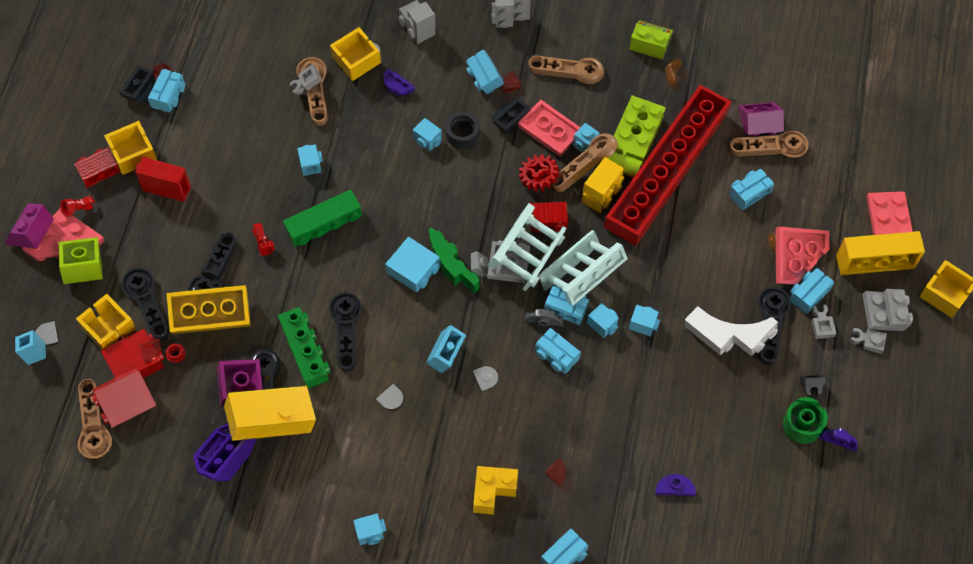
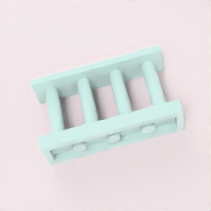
[487,203,566,291]
[538,230,627,306]

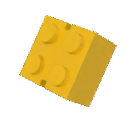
[330,27,381,81]
[104,121,157,175]
[582,157,624,213]
[919,260,973,318]
[76,294,136,350]

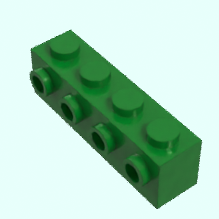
[283,189,362,247]
[278,307,331,389]

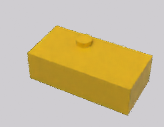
[836,231,925,275]
[166,285,251,334]
[224,386,316,441]

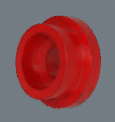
[166,344,186,363]

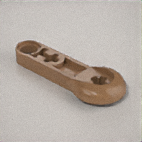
[528,56,604,84]
[296,57,328,126]
[730,131,809,158]
[551,133,618,192]
[78,379,112,459]

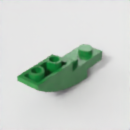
[429,227,480,293]

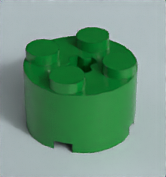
[783,397,828,444]

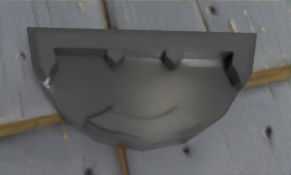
[524,309,563,327]

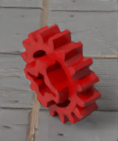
[519,154,559,192]

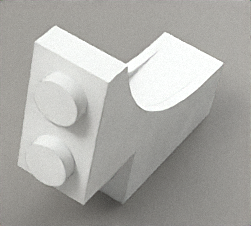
[685,306,778,356]

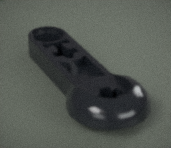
[188,232,237,291]
[121,268,169,341]
[758,287,791,365]
[329,292,362,372]
[249,349,281,390]

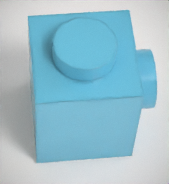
[413,118,442,151]
[573,123,600,153]
[297,144,323,176]
[587,303,619,338]
[629,305,660,336]
[15,330,46,365]
[353,513,386,545]

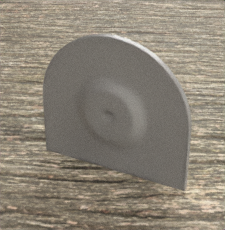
[35,321,58,345]
[473,366,498,391]
[376,384,403,409]

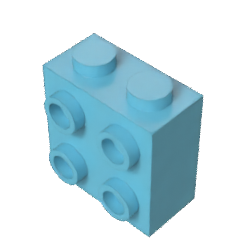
[385,237,440,293]

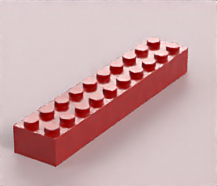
[604,85,732,246]

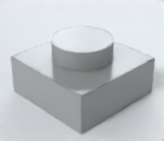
[471,251,489,277]

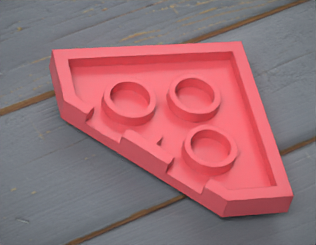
[22,209,105,261]
[776,227,829,285]

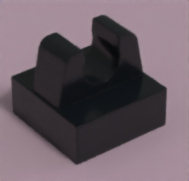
[800,374,825,395]

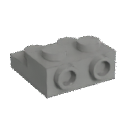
[491,0,531,28]
[487,241,530,283]
[862,289,913,331]

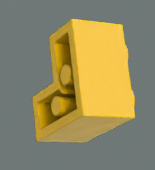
[473,466,518,515]

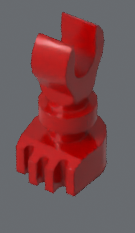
[60,196,95,217]
[252,223,274,256]

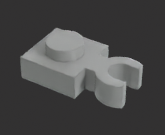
[290,65,322,95]
[812,304,836,339]
[850,328,887,354]

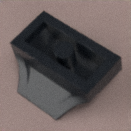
[119,65,156,103]
[492,97,531,134]

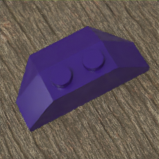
[193,423,256,481]

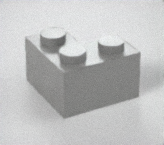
[398,0,436,44]

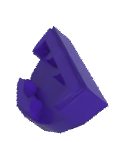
[384,68,415,96]
[818,429,858,451]
[655,474,696,496]

